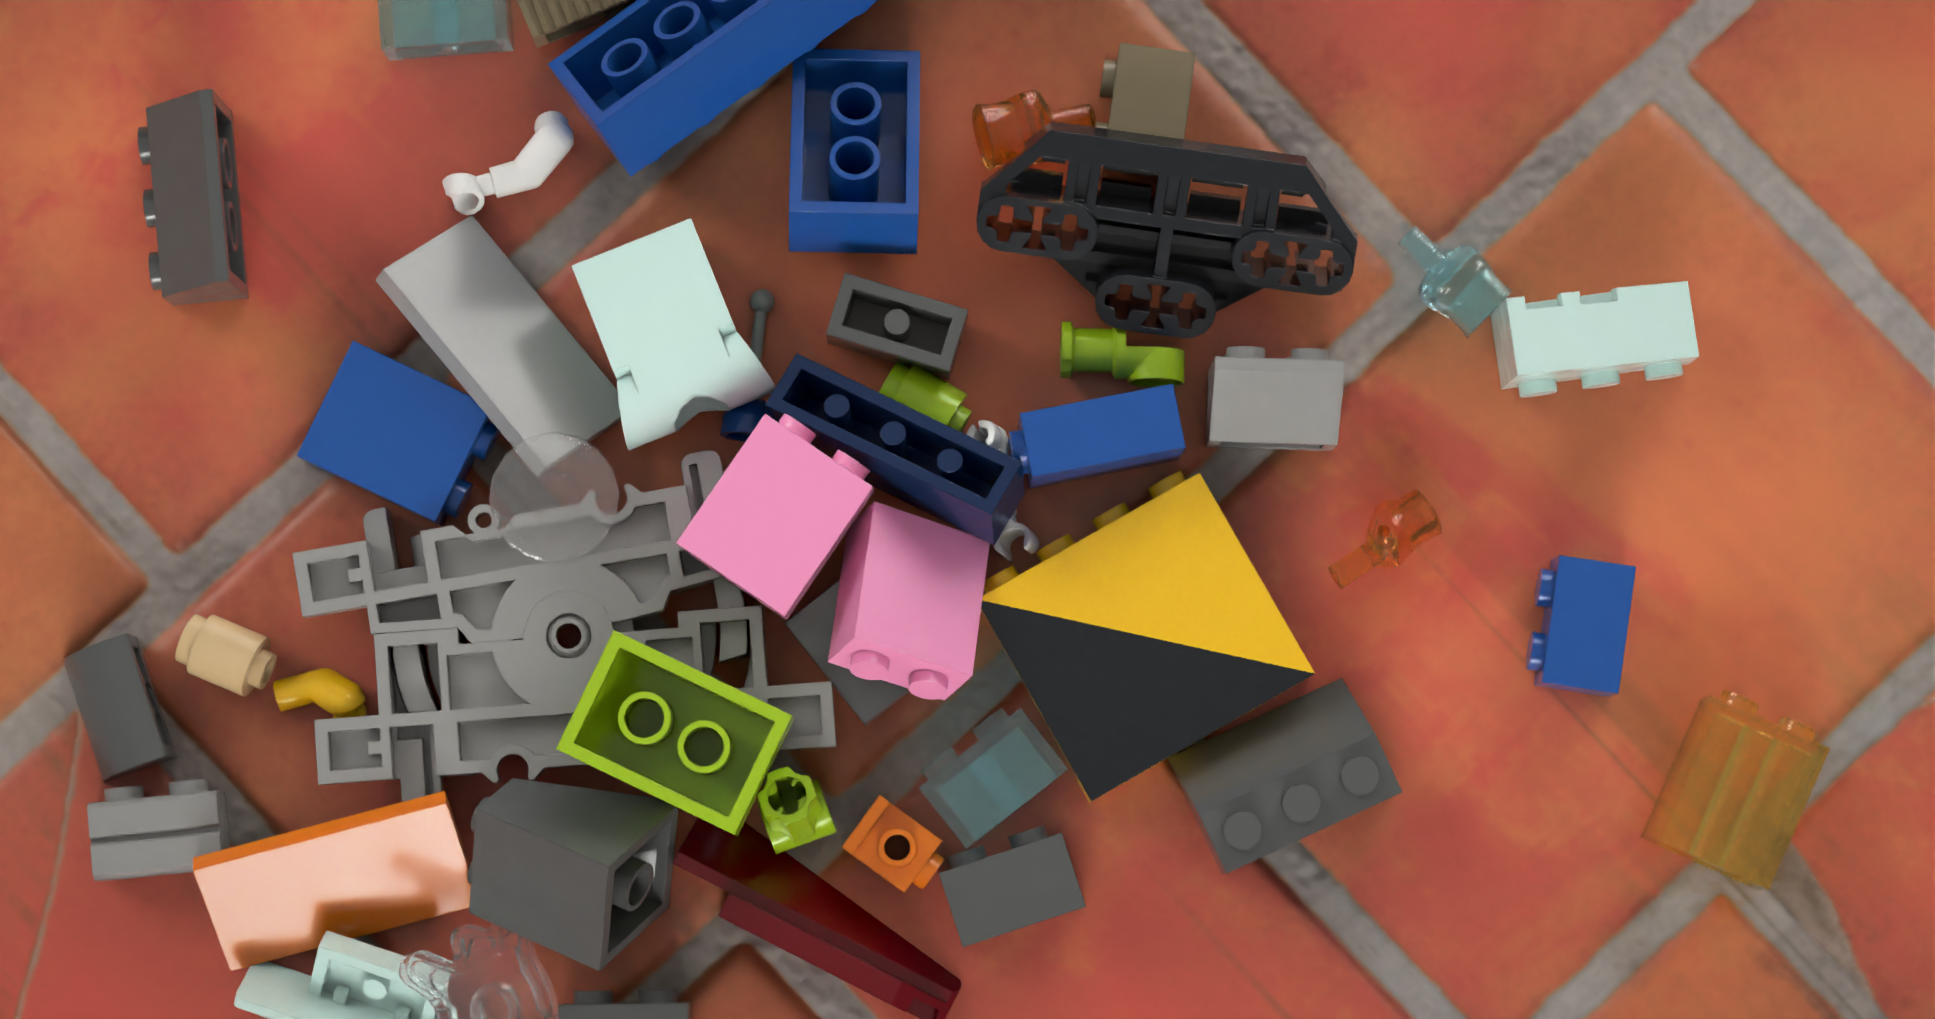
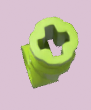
[1060,321,1185,387]

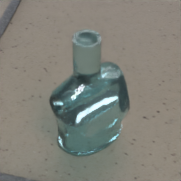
[1398,226,1513,338]

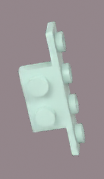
[234,930,449,1019]

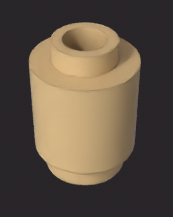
[175,614,277,697]

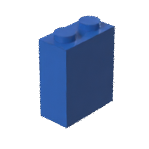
[296,341,500,527]
[1008,384,1186,489]

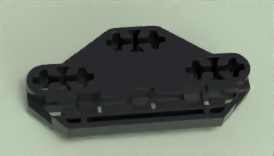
[976,121,1357,338]

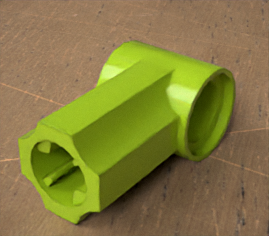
[757,766,837,854]

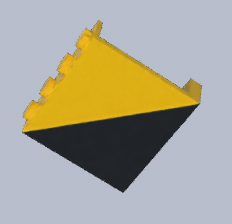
[981,471,1315,803]

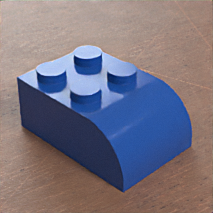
[789,49,920,254]

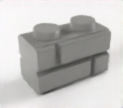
[87,779,231,881]

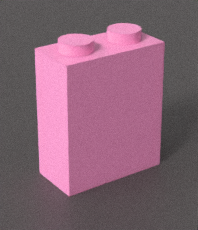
[676,413,874,620]
[828,501,990,701]

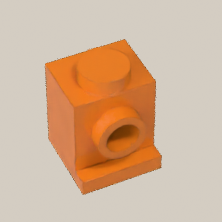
[842,795,945,893]

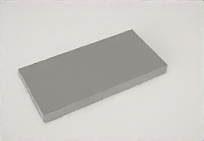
[375,215,621,477]

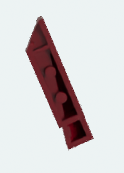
[672,818,961,1019]

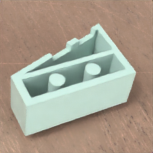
[1490,281,1699,398]

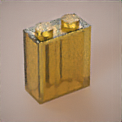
[1640,690,1830,890]

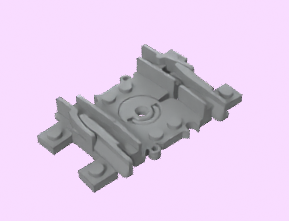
[292,450,837,802]

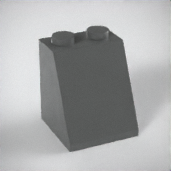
[467,778,679,971]

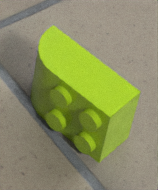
[556,630,795,836]

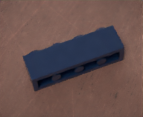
[765,353,1025,545]

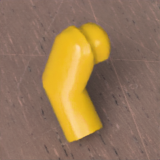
[273,668,367,718]

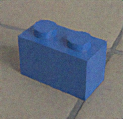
[1526,555,1636,697]

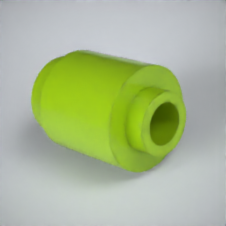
[879,362,972,432]

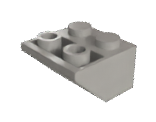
[1205,346,1345,451]

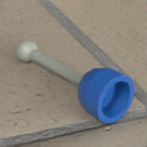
[720,289,775,442]

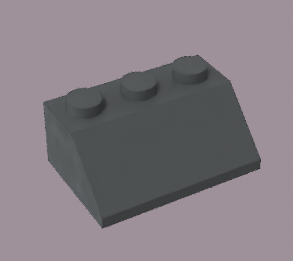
[138,89,249,306]
[1168,678,1402,874]

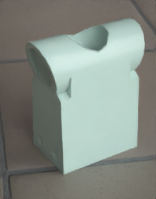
[572,218,776,451]

